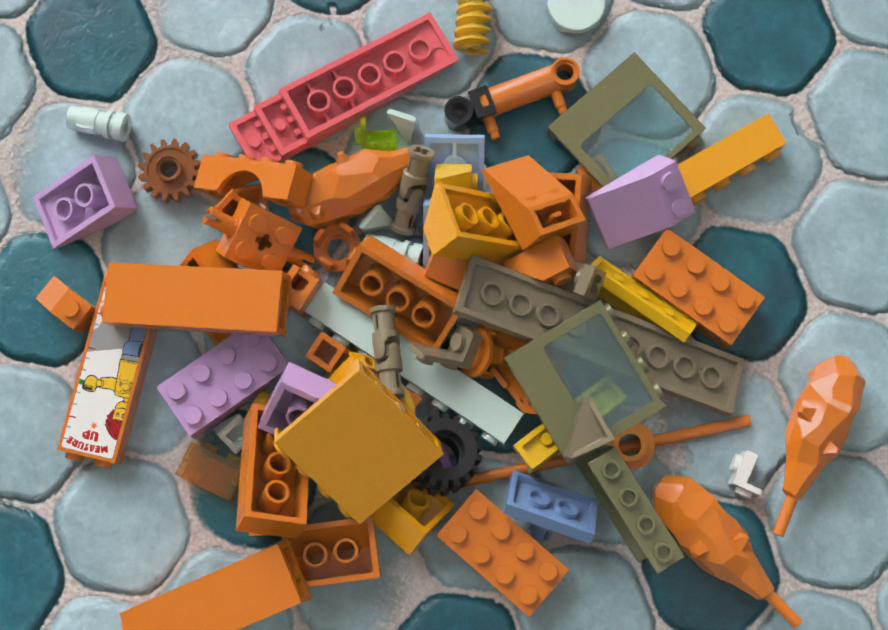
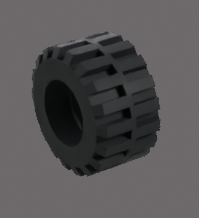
[410,413,482,496]

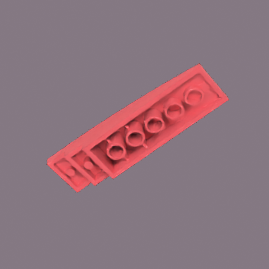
[228,12,459,163]

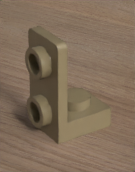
[554,261,606,301]
[408,323,483,370]

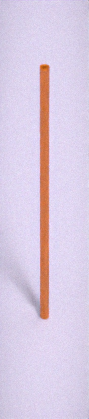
[399,415,751,495]

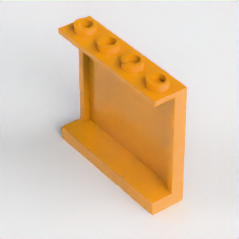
[274,358,444,524]

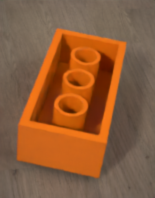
[631,228,765,350]
[332,235,459,348]
[236,403,309,539]
[436,489,569,617]

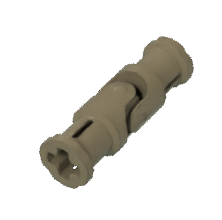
[390,144,435,236]
[370,305,405,399]

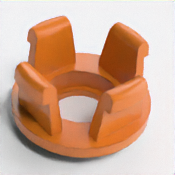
[313,222,361,272]
[460,328,506,379]
[605,423,655,470]

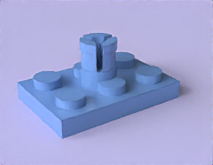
[503,470,598,544]

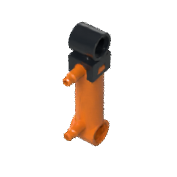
[444,57,580,141]

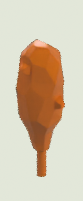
[287,134,459,229]
[772,355,866,537]
[651,475,803,628]

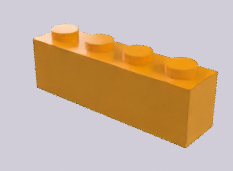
[678,113,787,206]

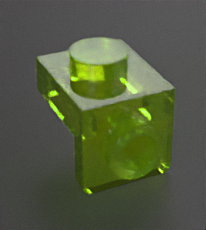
[355,116,397,152]

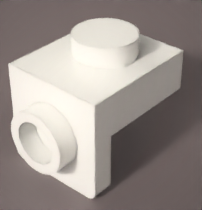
[728,450,763,499]

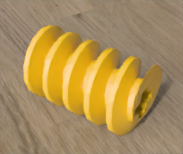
[453,0,493,56]

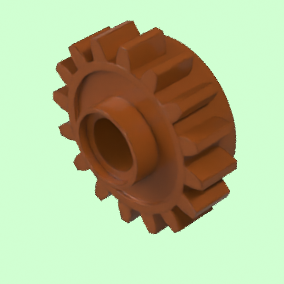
[138,138,201,204]

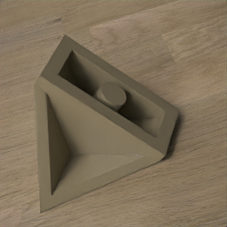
[563,396,615,459]

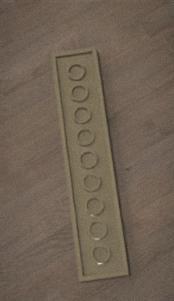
[452,255,744,416]

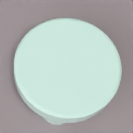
[547,0,605,33]

